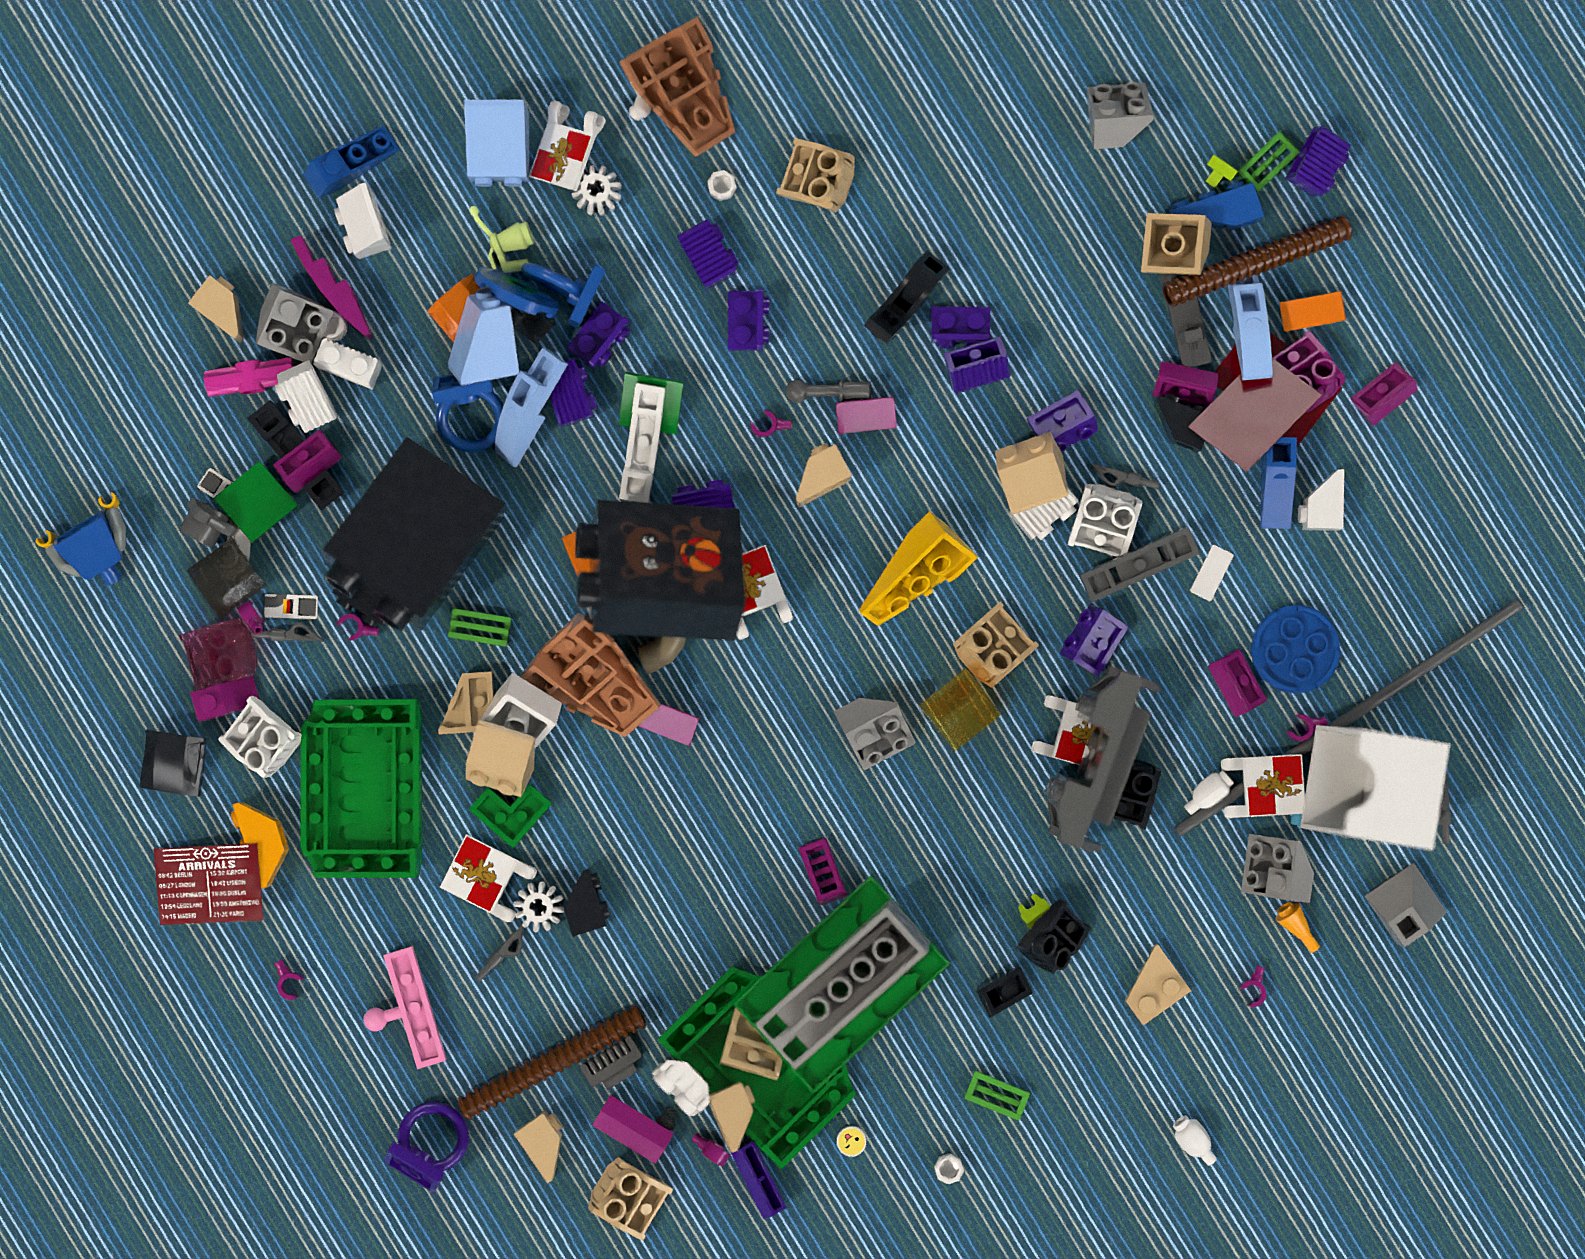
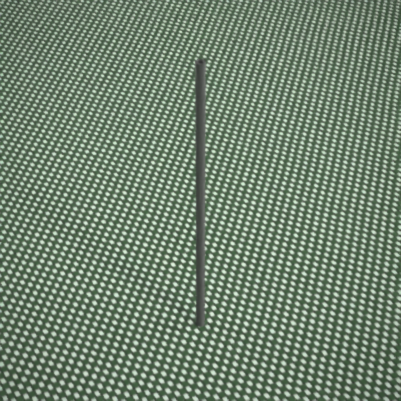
[1174,600,1523,837]

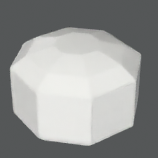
[707,170,737,201]
[934,1153,964,1184]

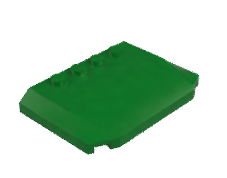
[301,699,422,878]
[657,967,856,1169]

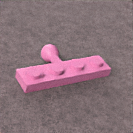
[363,946,447,1069]

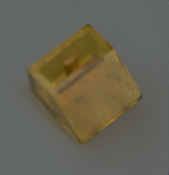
[918,668,1001,752]

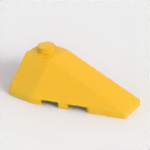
[858,511,978,626]

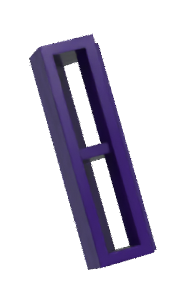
[730,1141,786,1219]

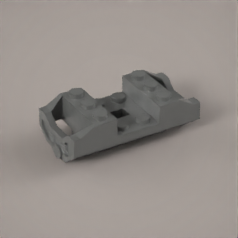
[1045,666,1161,853]

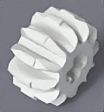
[572,165,622,216]
[514,881,564,932]

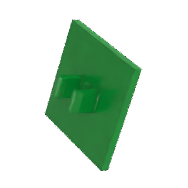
[619,372,684,435]
[213,461,298,543]

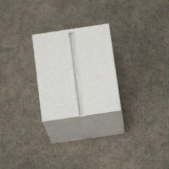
[1300,725,1450,850]

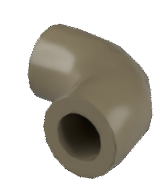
[638,636,686,674]

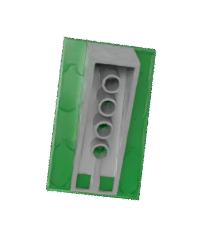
[733,874,950,1094]

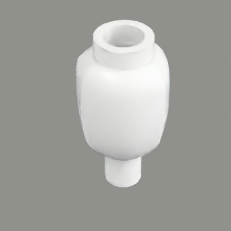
[1184,770,1234,815]
[1173,1115,1217,1166]

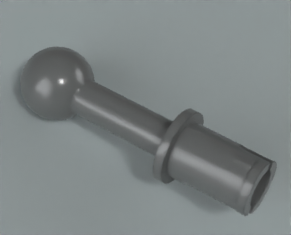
[786,379,871,403]

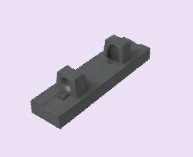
[1159,273,1212,368]
[1078,526,1200,602]

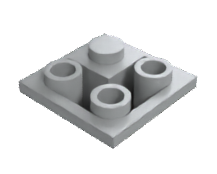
[1087,82,1154,149]
[256,282,334,363]
[833,698,916,771]
[1241,834,1314,903]
[1364,863,1447,947]

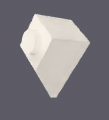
[1298,469,1344,531]

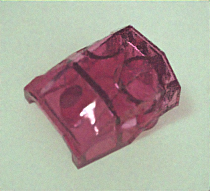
[179,618,258,692]

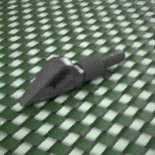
[1091,462,1159,489]
[252,622,324,642]
[1438,773,1452,844]
[475,923,523,982]

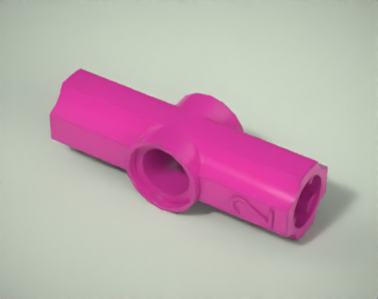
[204,357,295,397]

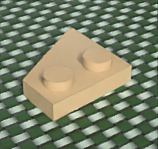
[438,671,494,734]
[1125,944,1191,1025]
[719,1007,783,1080]

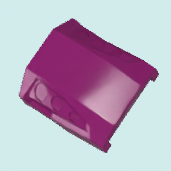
[1273,330,1345,413]

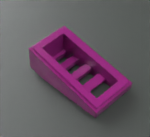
[799,838,848,906]

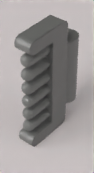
[580,1036,642,1090]

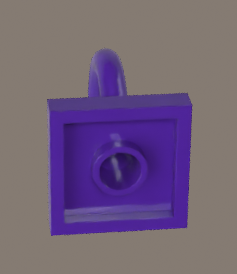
[384,1102,469,1194]

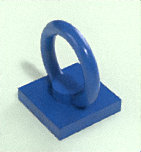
[521,262,606,328]
[432,374,504,453]

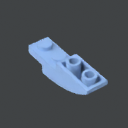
[1228,274,1273,380]
[495,347,568,467]

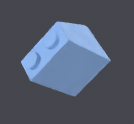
[464,100,529,187]
[448,288,519,385]

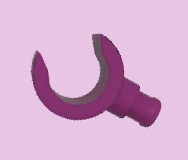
[750,410,792,438]
[237,600,265,634]
[337,614,379,641]
[1286,714,1328,741]
[274,959,304,1000]
[1238,965,1266,1007]
[692,1133,731,1167]

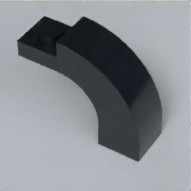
[864,250,950,344]

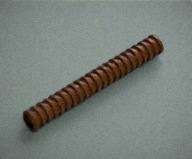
[1163,215,1352,307]
[457,1004,646,1121]

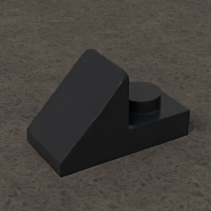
[976,966,1033,1018]

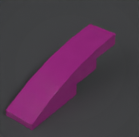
[290,235,373,340]

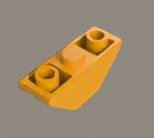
[231,802,289,889]

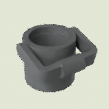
[179,497,238,548]

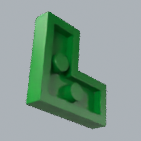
[469,784,553,848]

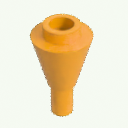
[1275,902,1320,953]

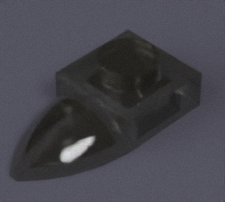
[510,305,556,345]

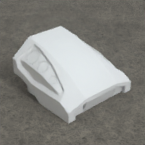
[1068,484,1142,557]
[218,696,302,778]
[652,1060,709,1116]

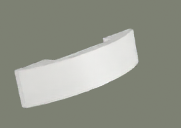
[619,383,666,503]

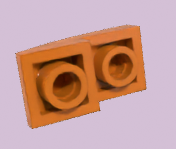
[1279,291,1346,332]

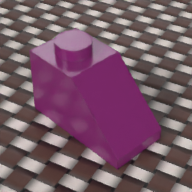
[190,677,260,722]

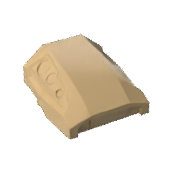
[776,138,854,212]
[953,601,1040,687]
[588,1157,674,1241]

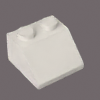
[334,183,392,259]
[481,673,562,748]

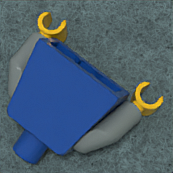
[36,492,126,586]

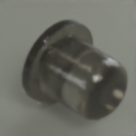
[655,1107,678,1130]

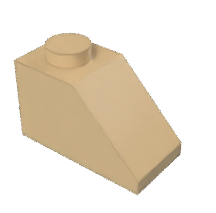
[188,275,244,342]
[709,1082,755,1153]
[514,1110,563,1183]

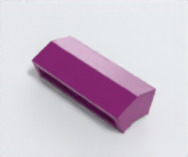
[592,1095,674,1164]

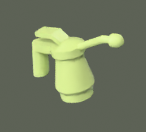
[469,206,534,273]

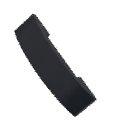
[247,400,345,511]

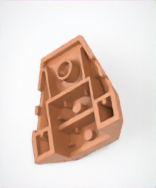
[619,17,735,157]
[519,613,661,737]

